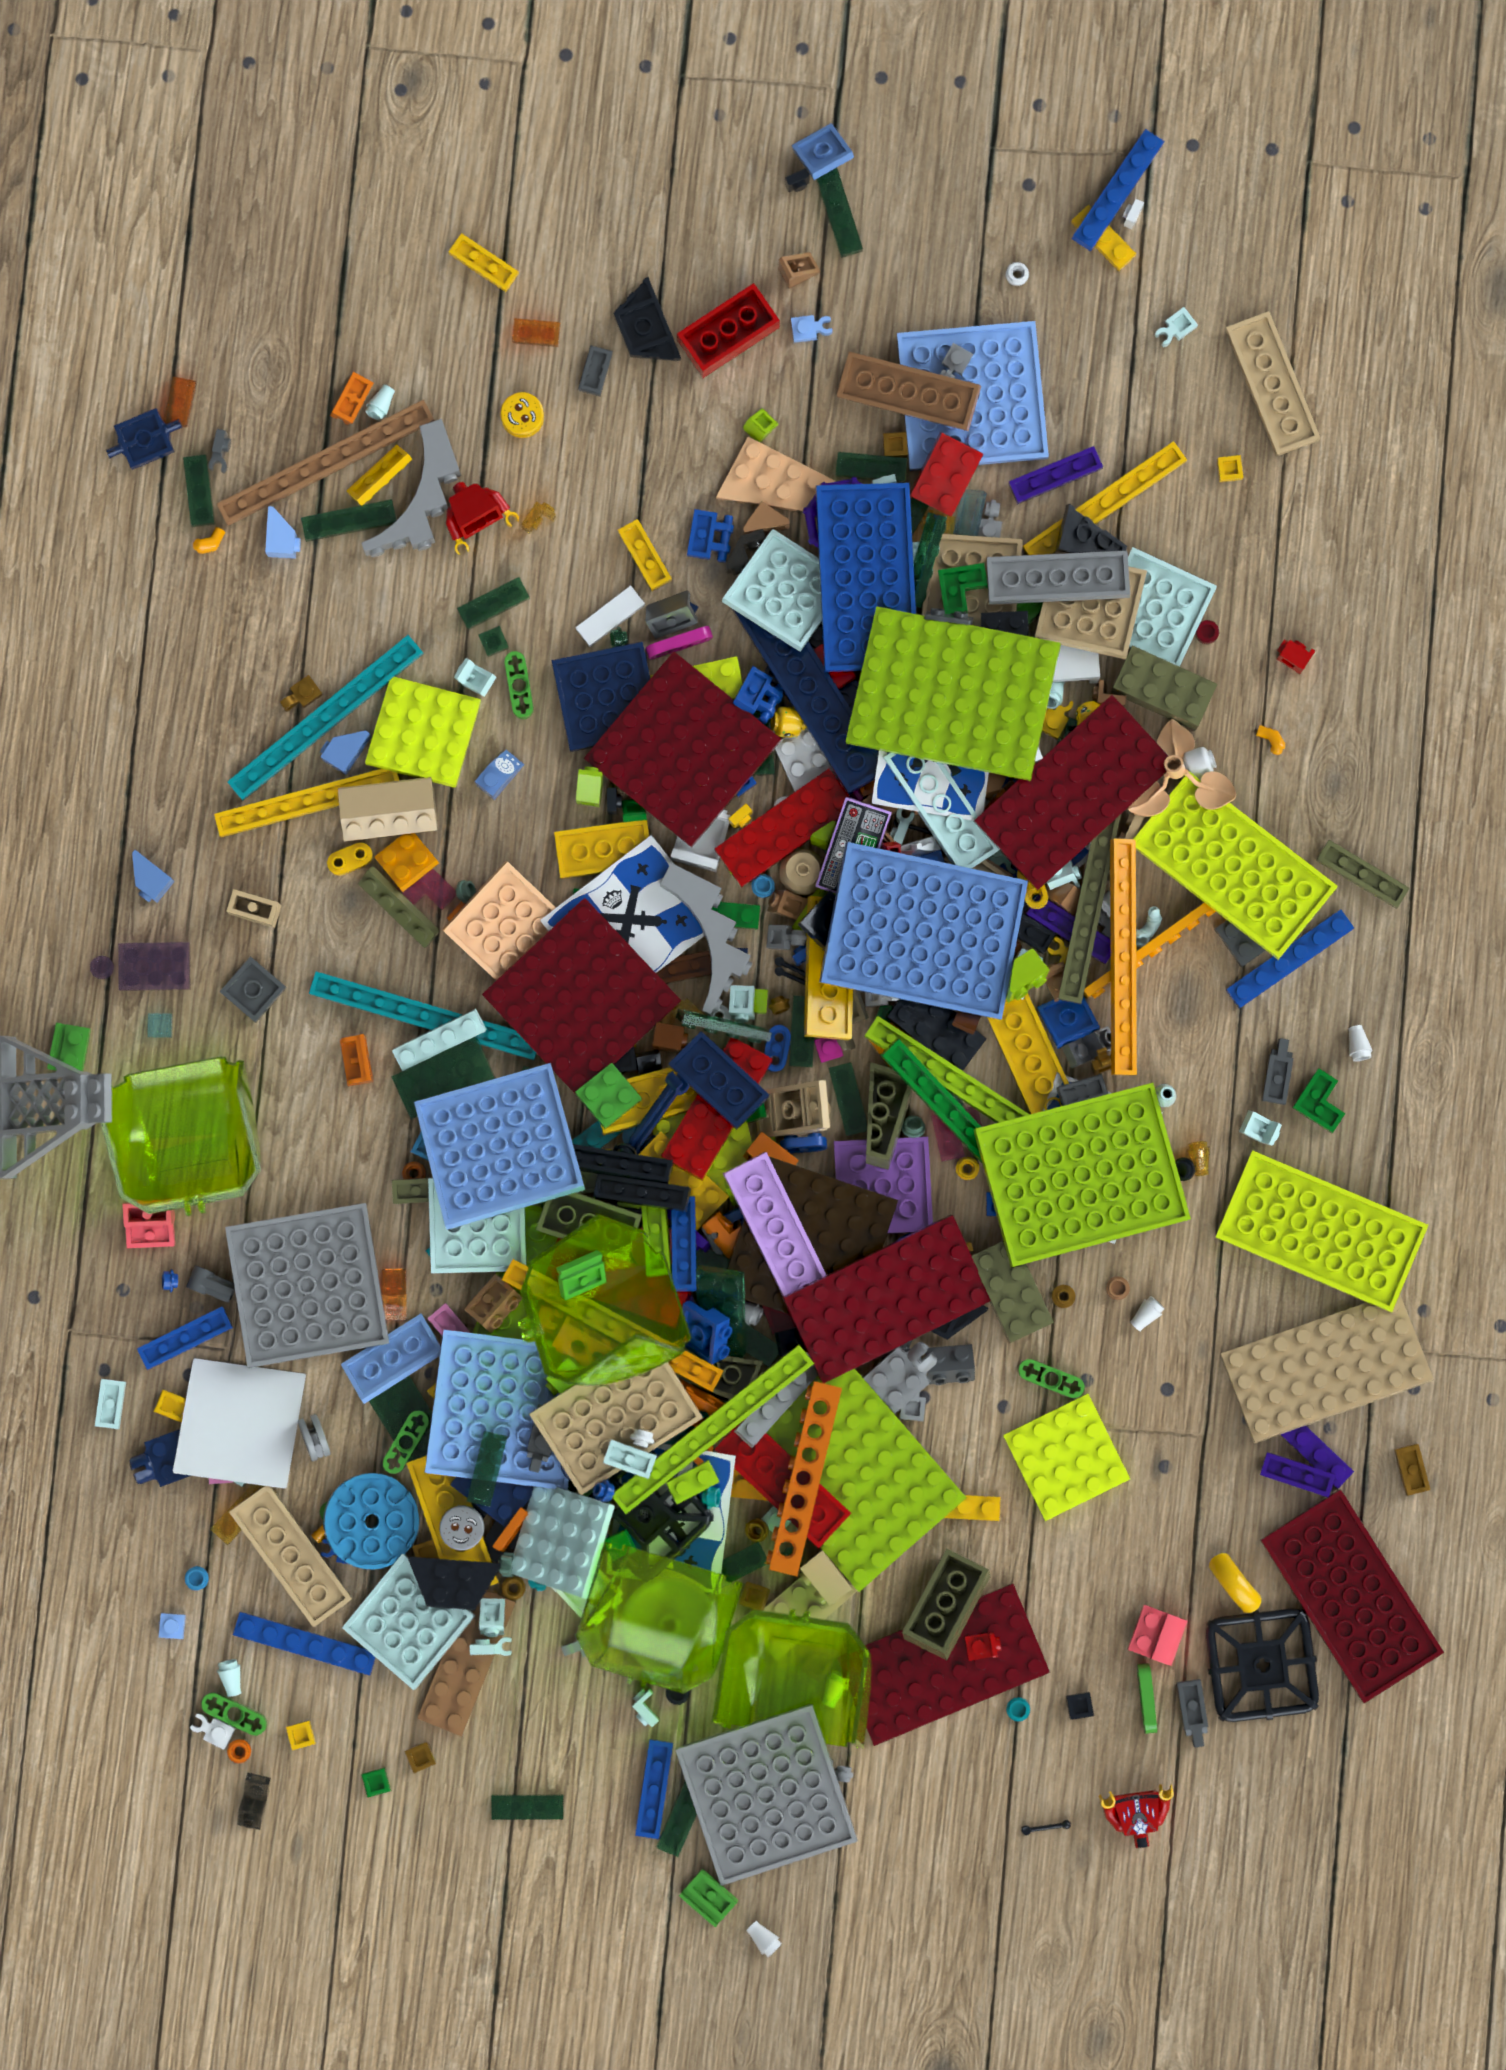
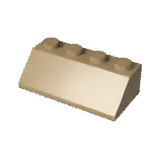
[338,777,438,841]

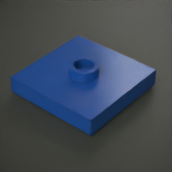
[1037,995,1100,1049]

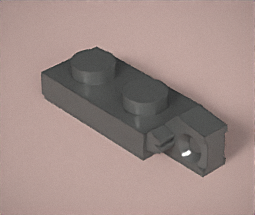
[1262,1038,1294,1105]
[526,1404,552,1473]
[1176,1679,1208,1748]

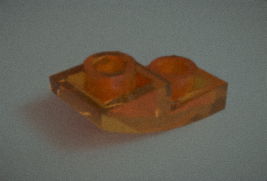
[382,1269,407,1320]

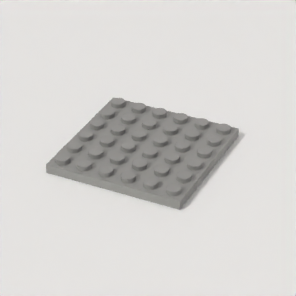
[225,1203,390,1368]
[675,1704,858,1886]

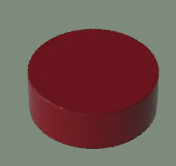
[1195,620,1219,645]

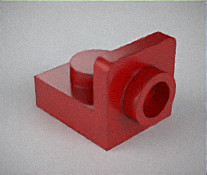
[964,1632,1001,1661]

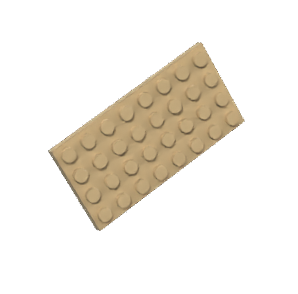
[1221,1295,1434,1444]

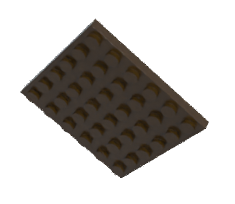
[719,1157,898,1314]

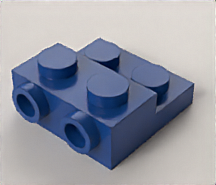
[679,1300,732,1365]

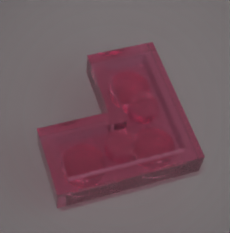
[397,869,456,910]
[931,1107,982,1162]

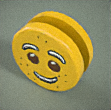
[500,392,544,438]

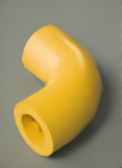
[1209,1553,1262,1613]

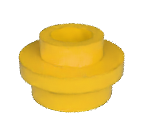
[956,1157,979,1180]

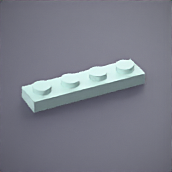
[392,1009,487,1071]

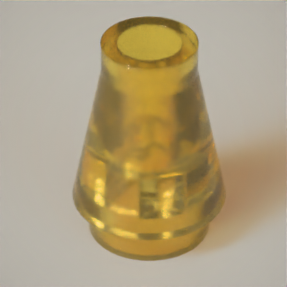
[1187,1141,1210,1176]

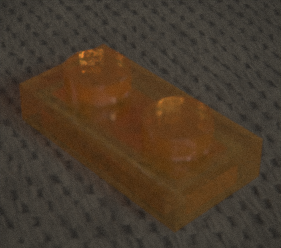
[512,318,561,347]
[163,376,197,427]

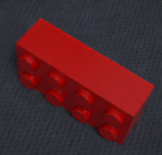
[677,283,780,378]

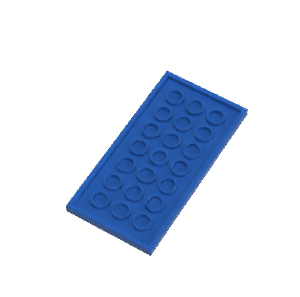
[815,483,916,672]

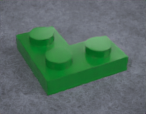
[938,563,988,615]
[1292,1068,1346,1134]

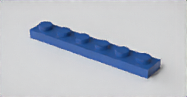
[1072,129,1165,251]
[1226,909,1354,1009]
[233,1612,376,1676]

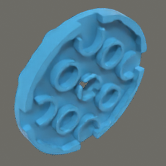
[323,1473,419,1569]

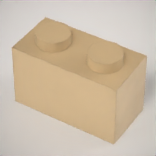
[226,889,282,928]
[799,1550,852,1606]

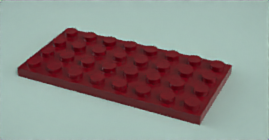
[973,695,1168,890]
[782,1215,991,1383]
[1260,1489,1444,1704]
[837,1583,1050,1746]

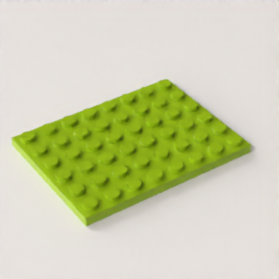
[846,606,1061,781]
[974,1083,1191,1267]
[766,1368,967,1592]

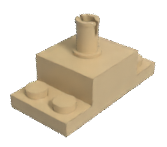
[756,1080,831,1137]

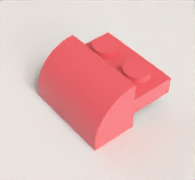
[122,1201,175,1248]
[1128,1604,1188,1666]

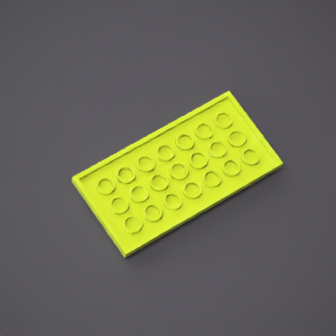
[1134,772,1338,960]
[1215,1150,1429,1313]

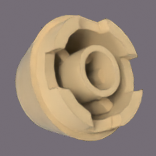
[779,849,824,895]

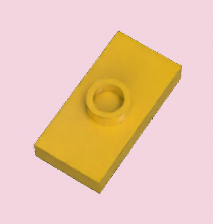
[154,1389,186,1423]

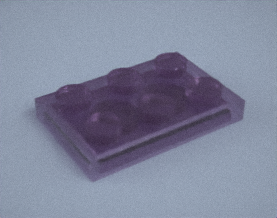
[118,942,190,991]

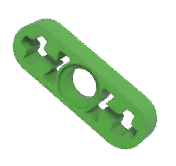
[505,651,534,719]
[1018,1359,1085,1398]
[383,1411,429,1474]
[1137,1663,1157,1734]
[201,1692,267,1736]

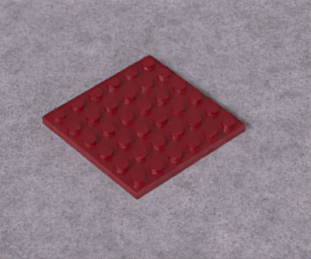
[584,651,782,848]
[482,898,682,1096]

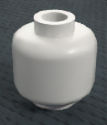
[1183,747,1216,779]

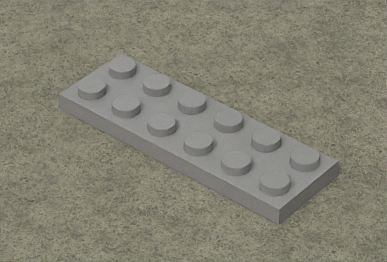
[986,551,1130,605]

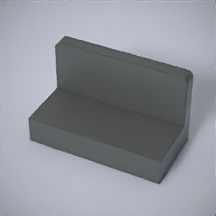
[645,590,698,639]

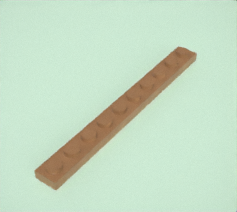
[217,399,435,526]

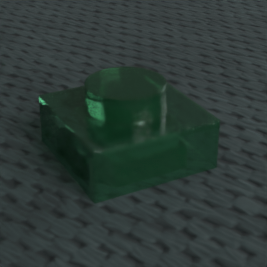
[478,626,509,657]

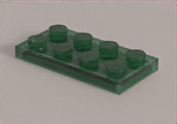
[391,1036,496,1119]
[696,1265,746,1358]
[369,1375,432,1462]

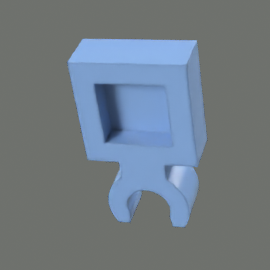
[791,315,832,343]

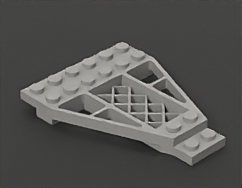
[0,1036,112,1180]

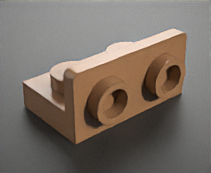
[464,1274,522,1333]

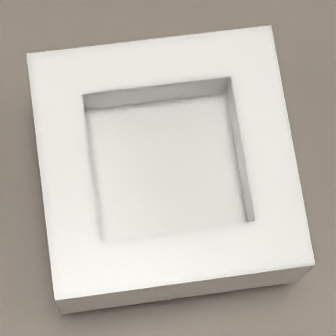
[1123,199,1144,229]

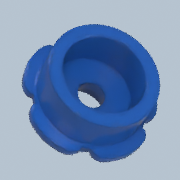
[162,1269,178,1292]
[593,1479,615,1502]

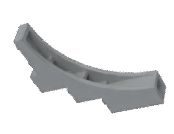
[362,419,461,557]
[660,863,752,1016]

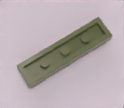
[1316,840,1409,909]
[358,866,440,948]

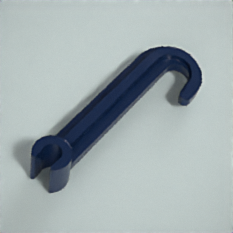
[628,1071,690,1155]

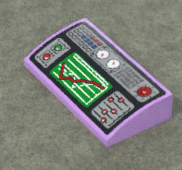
[815,797,892,894]

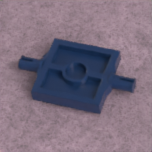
[106,408,182,470]

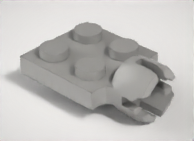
[863,1342,937,1413]

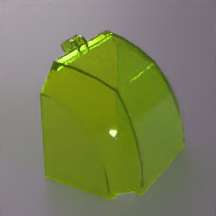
[101,1056,261,1216]
[518,1214,692,1386]
[575,1542,743,1694]
[712,1609,871,1749]

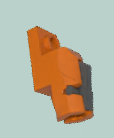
[702,1211,741,1259]

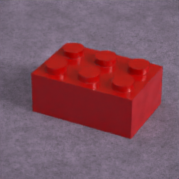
[910,432,983,517]

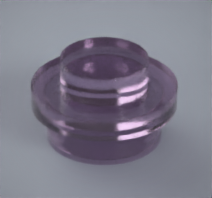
[90,956,114,979]

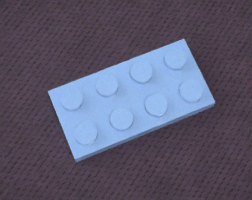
[341,1314,441,1404]

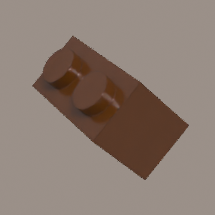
[652,1022,689,1054]

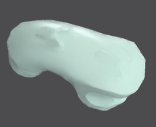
[1136,906,1162,947]

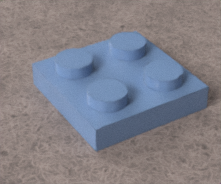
[792,123,854,180]

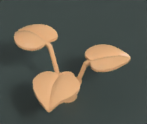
[1128,719,1236,817]

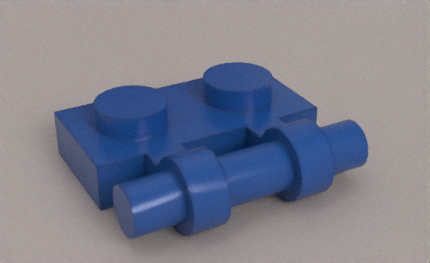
[687,509,734,562]
[732,666,783,724]

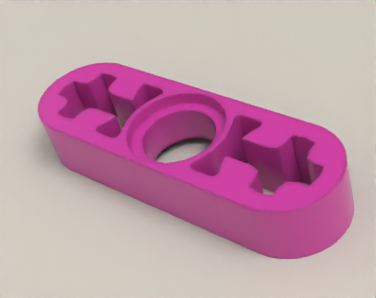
[646,626,713,659]

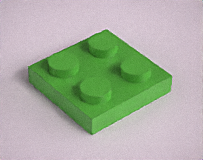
[575,1063,642,1129]

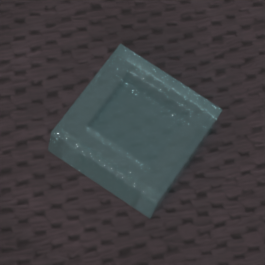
[148,1013,173,1038]

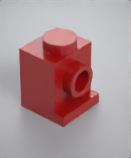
[1277,639,1315,674]

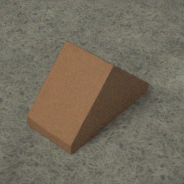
[778,252,821,289]
[743,501,790,537]
[1045,883,1080,917]

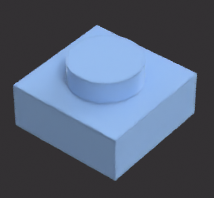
[159,1613,186,1639]

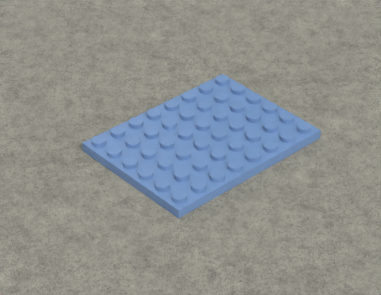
[819,842,1028,1020]

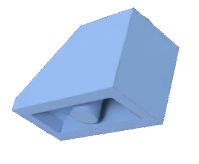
[265,506,301,559]

